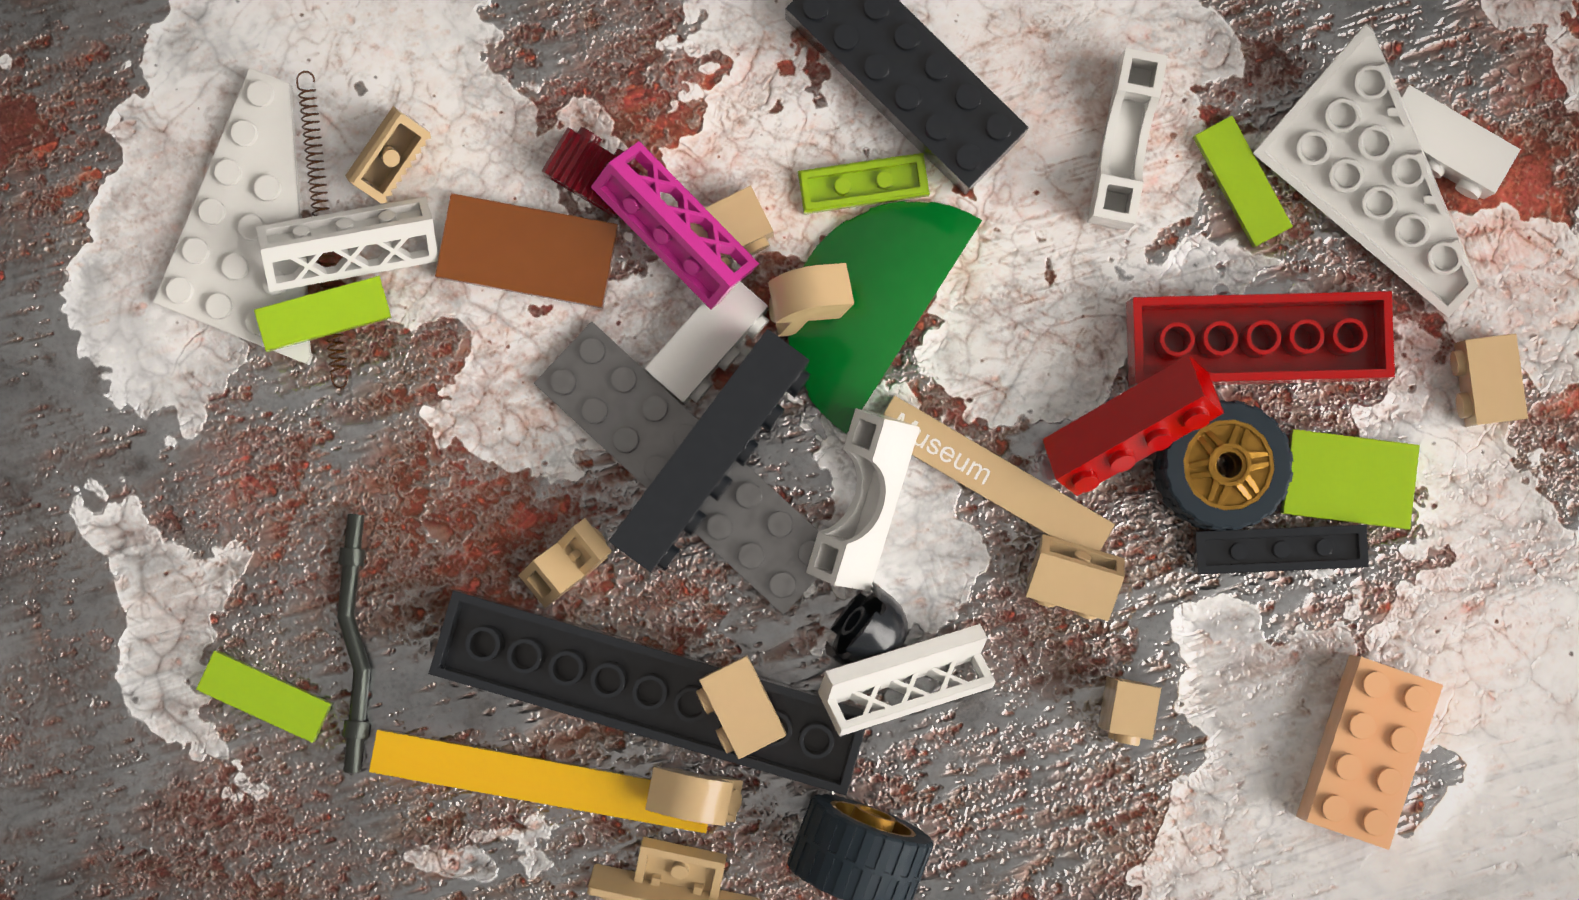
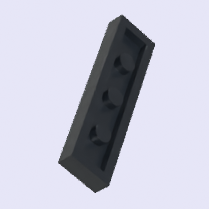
[1193,524,1369,575]

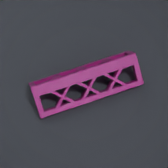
[591,141,759,310]

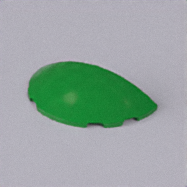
[788,201,982,434]

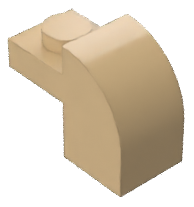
[768,263,854,336]
[518,518,612,608]
[645,767,743,826]

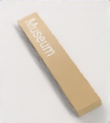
[883,395,1115,551]

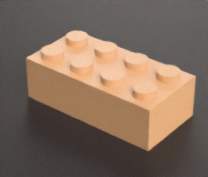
[1296,655,1443,850]

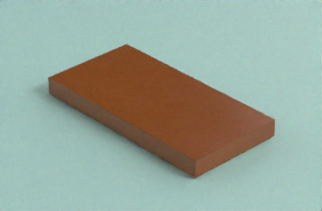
[435,193,619,309]

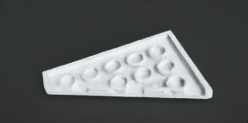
[1253,23,1478,318]
[153,68,313,365]

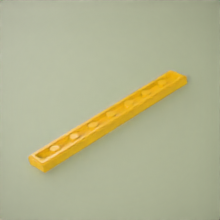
[369,729,708,834]

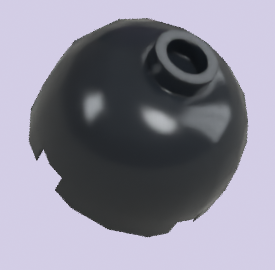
[825,585,908,666]

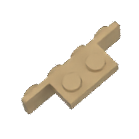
[587,837,761,900]

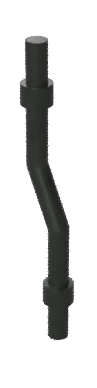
[337,514,371,773]

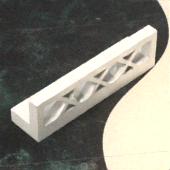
[256,197,438,292]
[818,624,996,736]

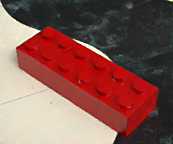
[1126,291,1395,387]

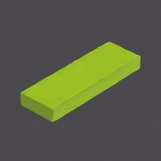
[1193,116,1293,248]
[798,153,930,215]
[254,276,392,352]
[196,650,333,743]

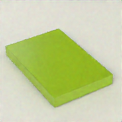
[1280,429,1420,530]

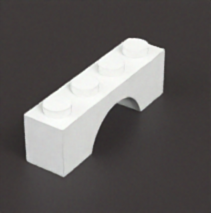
[1087,48,1168,231]
[806,408,920,591]

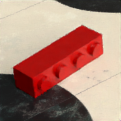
[1042,355,1224,496]

